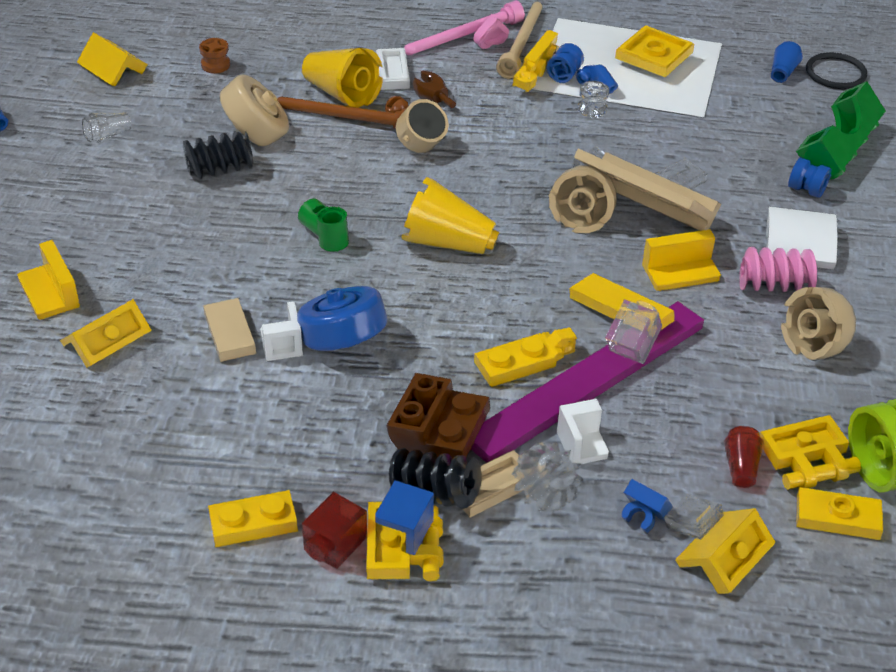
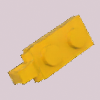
[512,30,559,92]
[474,327,577,387]

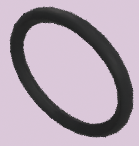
[806,52,867,89]

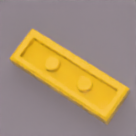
[569,273,674,337]

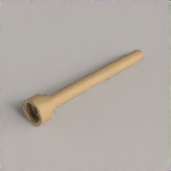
[496,2,543,79]

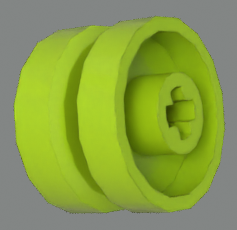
[848,399,896,493]

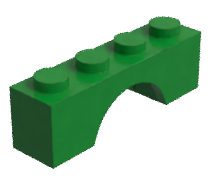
[796,81,886,180]

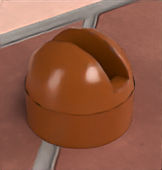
[385,96,409,113]

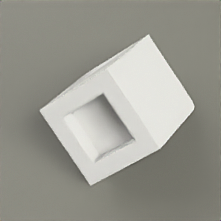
[260,302,303,361]
[557,399,609,466]

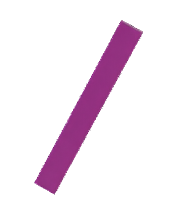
[471,301,704,463]

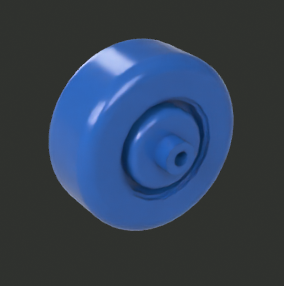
[297,286,388,351]

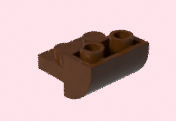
[386,373,491,459]

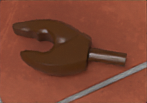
[412,70,456,108]

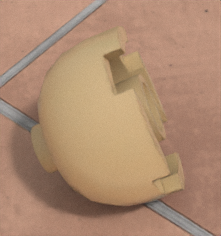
[549,165,617,233]
[781,287,856,360]

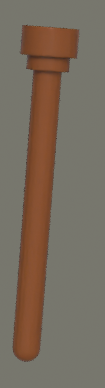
[277,96,406,129]

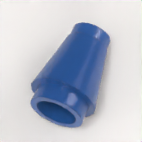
[771,41,803,83]

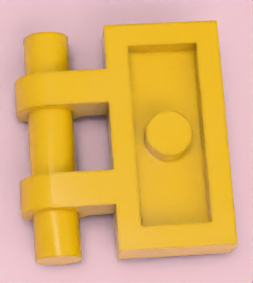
[758,415,861,490]
[366,502,444,581]

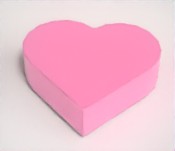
[473,14,509,49]

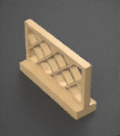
[574,148,721,231]

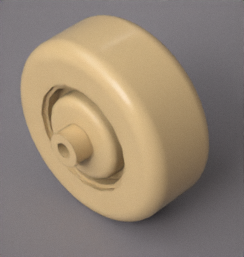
[220,74,289,146]

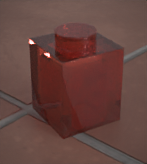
[302,491,367,569]

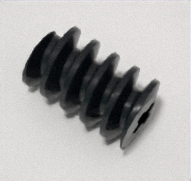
[183,130,253,179]
[389,448,482,509]

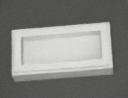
[376,48,410,90]

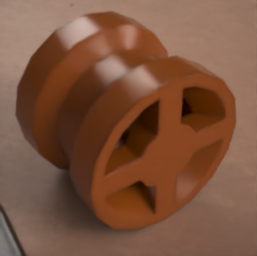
[199,38,230,73]

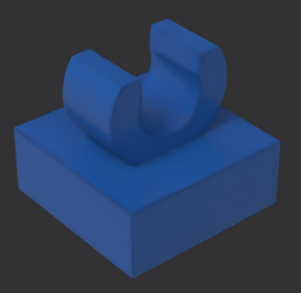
[622,479,674,533]

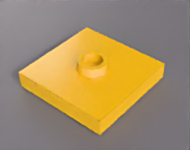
[615,25,694,77]

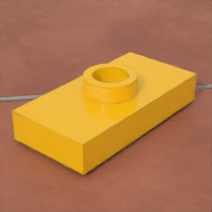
[796,487,883,540]

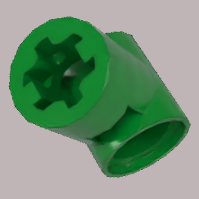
[298,198,349,252]

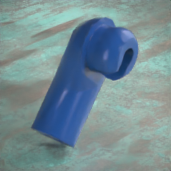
[576,64,618,94]

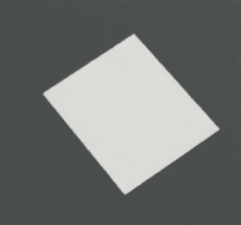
[532,18,722,117]

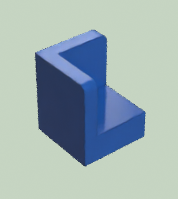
[375,480,434,555]

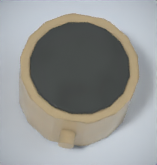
[396,99,449,153]

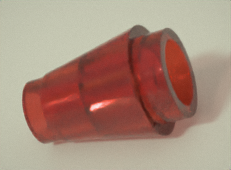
[724,426,764,488]

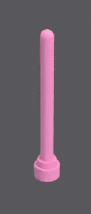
[404,0,525,55]

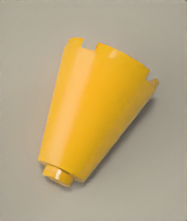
[302,48,383,108]
[401,177,500,254]

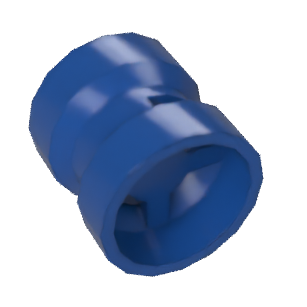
[546,43,584,83]
[788,157,832,198]

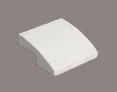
[766,207,837,270]

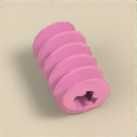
[739,247,817,292]

